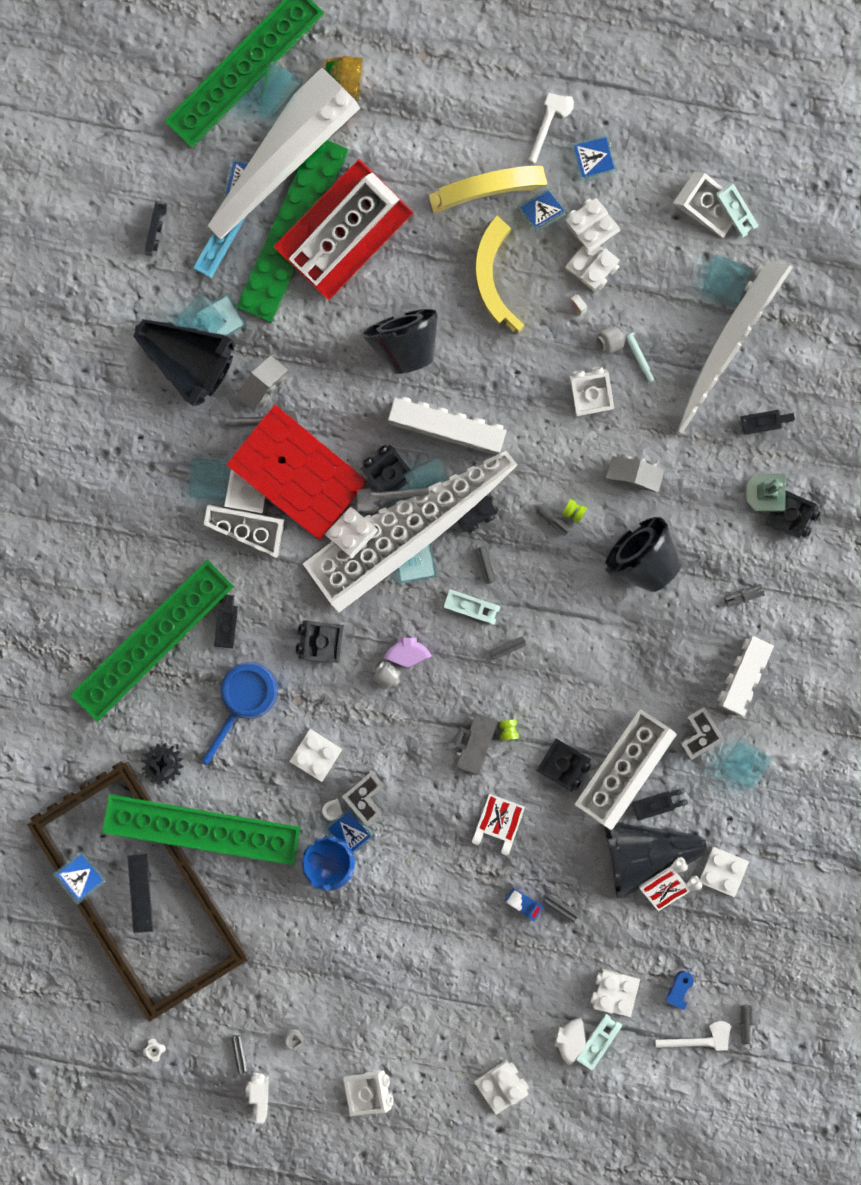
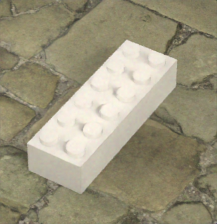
[389,396,506,456]
[574,709,677,830]

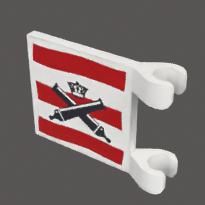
[472,794,525,855]
[639,857,702,911]

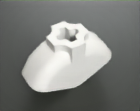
[554,1017,586,1066]

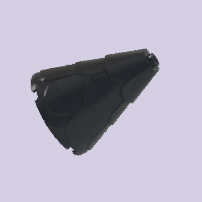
[133,319,235,406]
[604,822,707,899]

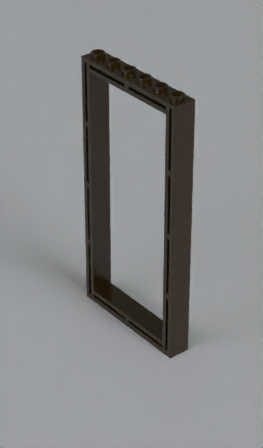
[27,761,250,1022]

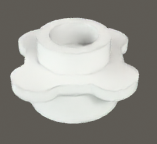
[142,1039,166,1062]

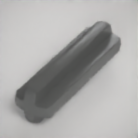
[476,546,496,584]
[490,637,526,660]
[543,894,578,923]
[232,1035,248,1074]

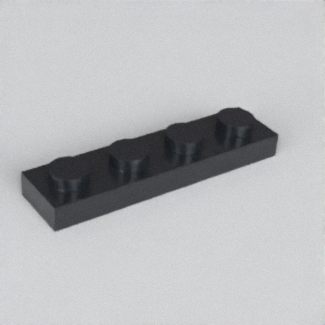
[127,853,154,933]

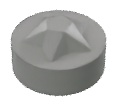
[283,1029,303,1050]

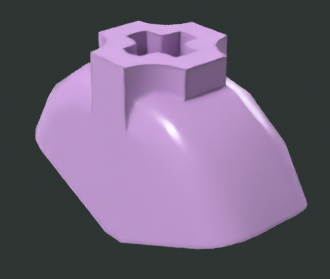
[384,638,431,667]

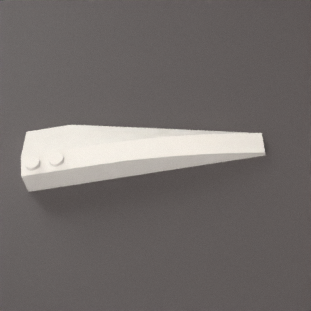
[676,262,793,436]

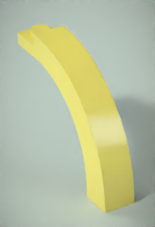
[429,166,547,213]
[476,216,524,333]

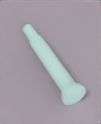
[626,333,654,382]

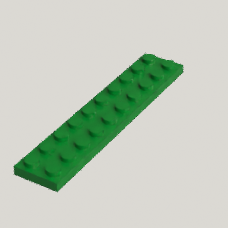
[164,0,324,149]
[236,140,349,323]
[70,559,235,722]
[102,794,301,865]

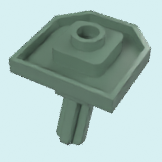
[746,474,786,512]

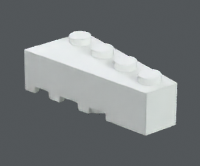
[204,505,285,558]
[717,636,774,716]

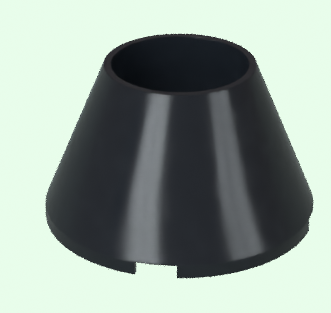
[363,309,438,374]
[605,517,680,592]

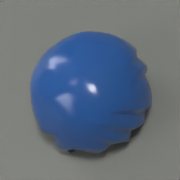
[302,835,355,891]

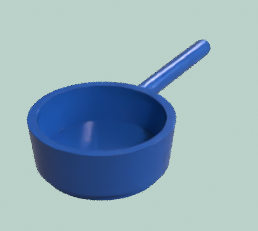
[202,662,278,765]

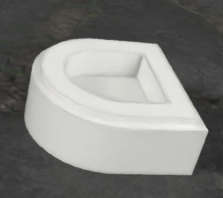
[570,294,587,316]
[322,799,343,821]

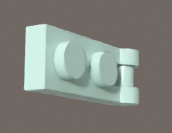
[715,183,758,238]
[444,589,500,625]
[576,1014,622,1071]

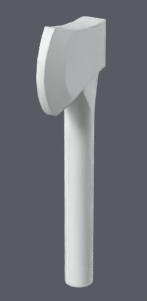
[528,93,574,163]
[655,1021,731,1051]

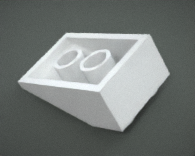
[673,171,733,238]

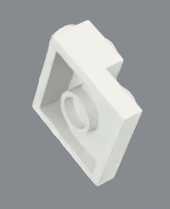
[565,198,620,253]
[565,246,620,292]
[569,367,614,416]
[591,969,640,1017]
[474,1060,529,1115]
[343,1070,393,1116]
[246,1073,269,1123]

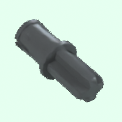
[536,503,571,536]
[739,1004,755,1044]

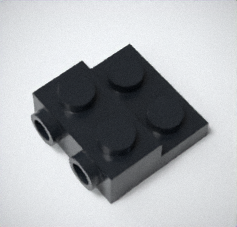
[360,445,416,500]
[765,491,820,542]
[457,495,497,533]
[295,620,344,663]
[536,738,592,792]

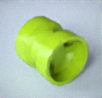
[562,499,587,524]
[498,719,519,741]

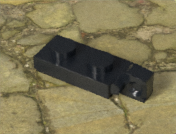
[145,201,167,256]
[740,410,795,436]
[214,594,238,649]

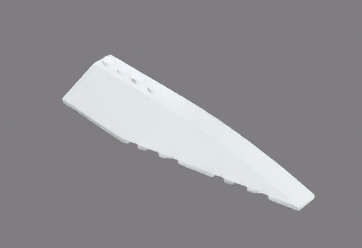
[303,451,517,612]

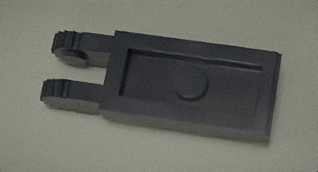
[632,788,688,821]

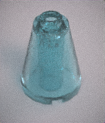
[256,61,304,117]

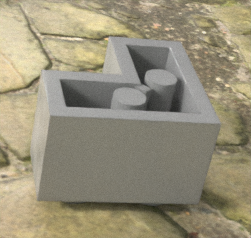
[237,356,288,411]
[606,454,664,492]
[679,707,724,760]
[342,771,384,826]

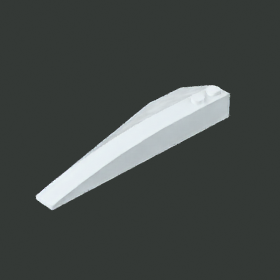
[208,68,360,240]

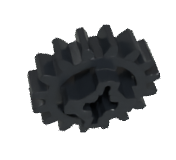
[141,743,184,785]

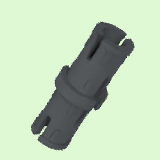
[724,584,765,608]

